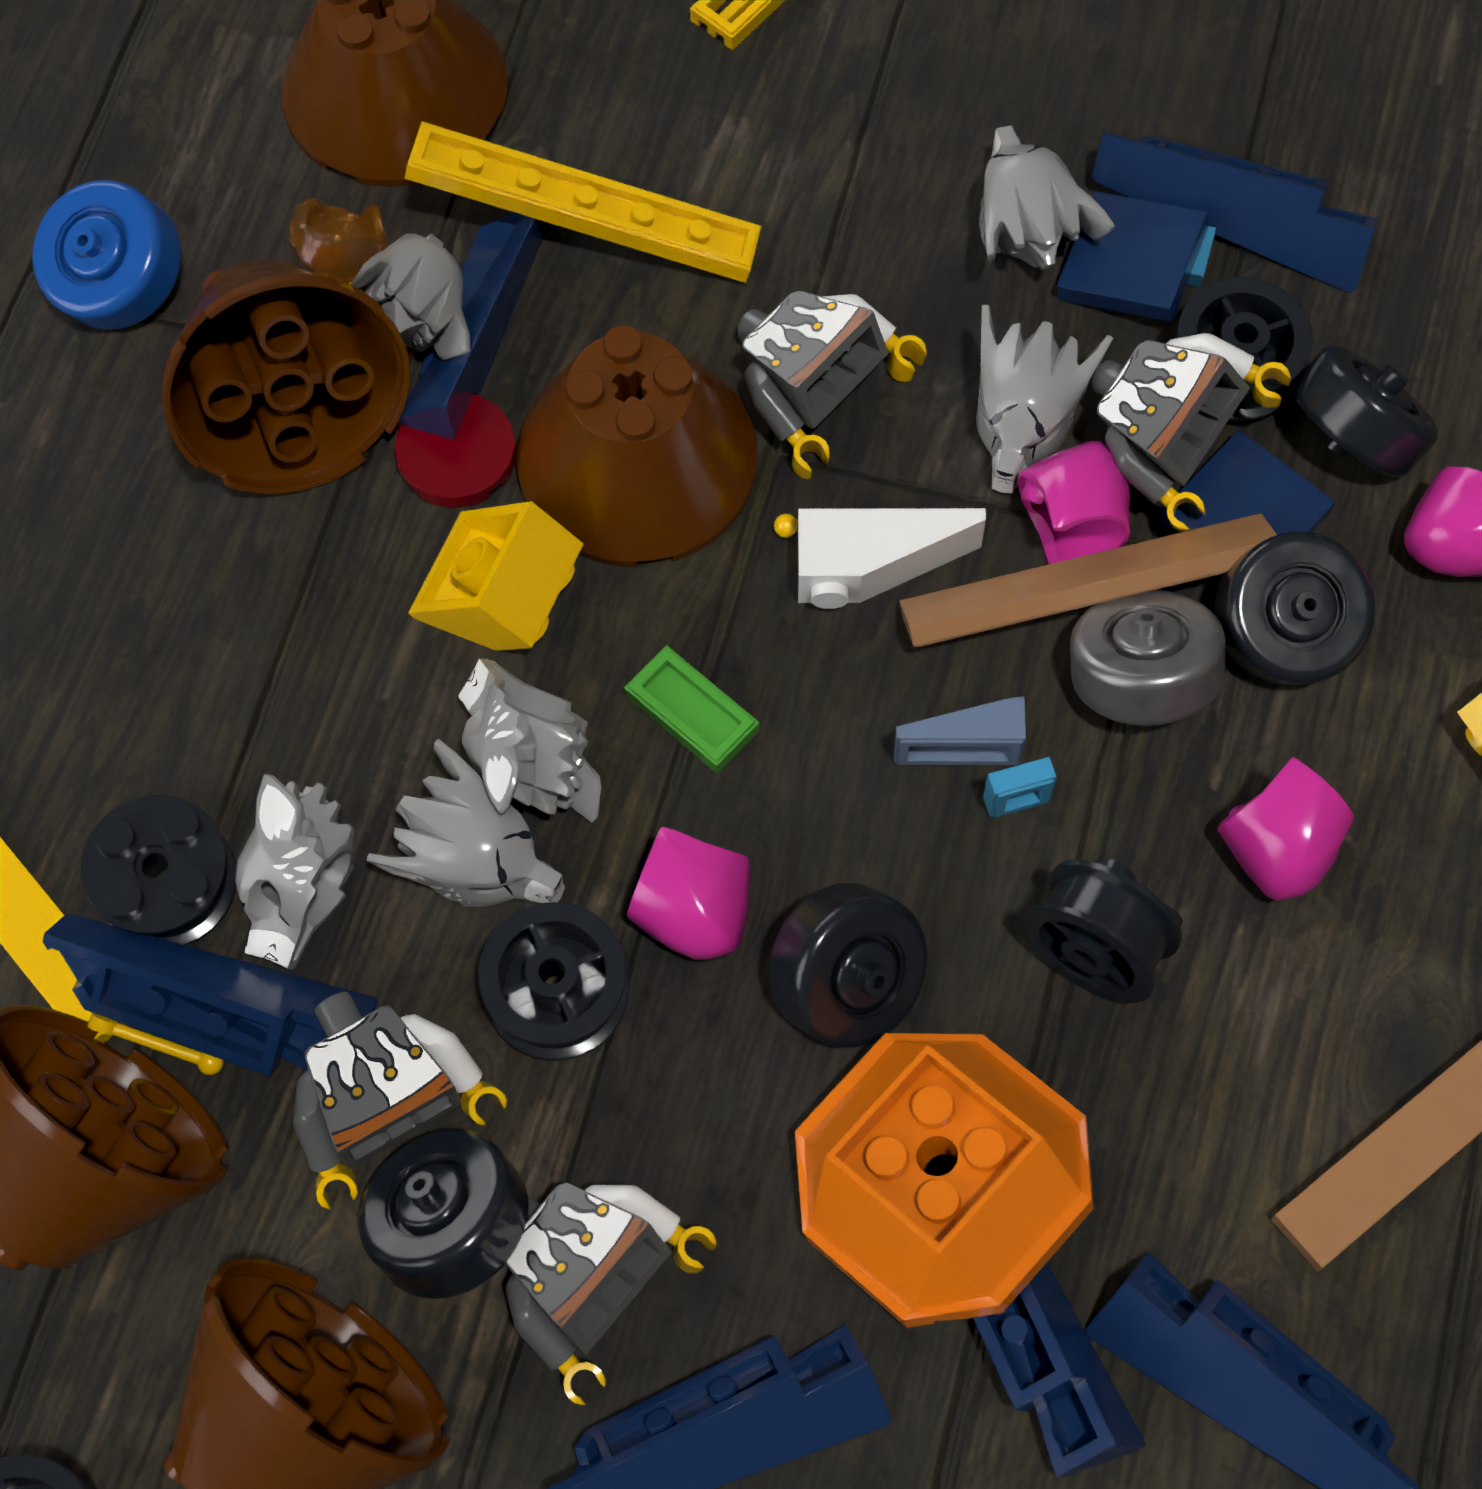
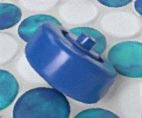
[32,180,181,330]

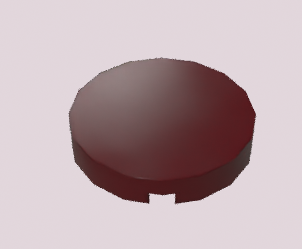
[394,394,516,508]

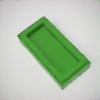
[624,645,760,774]

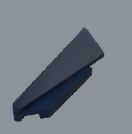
[1092,133,1378,293]
[398,213,549,440]
[548,1325,891,1489]

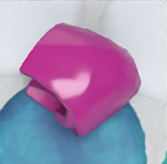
[1017,441,1131,564]
[1404,467,1482,577]
[1217,757,1354,901]
[627,827,751,961]

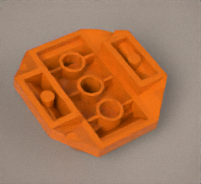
[795,1033,1094,1328]

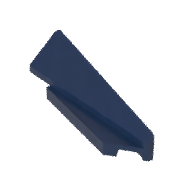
[42,914,378,1077]
[953,1158,1145,1477]
[1086,1252,1420,1489]

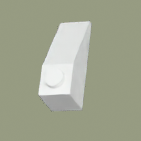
[798,508,986,609]

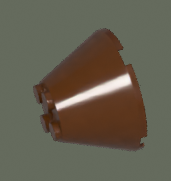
[281,0,508,187]
[161,260,410,494]
[516,326,757,567]
[0,1005,228,1270]
[163,1258,450,1489]

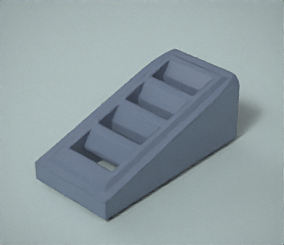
[894,697,1026,765]

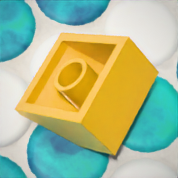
[408,501,584,651]

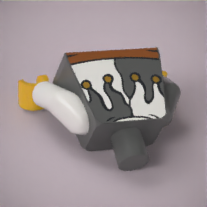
[738,291,927,479]
[1092,333,1291,532]
[293,992,507,1209]
[505,1183,717,1405]

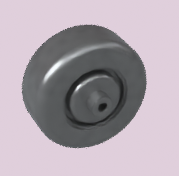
[1070,590,1225,726]

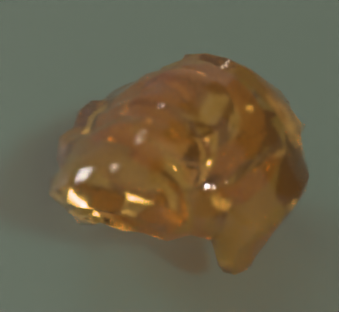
[289,197,389,285]

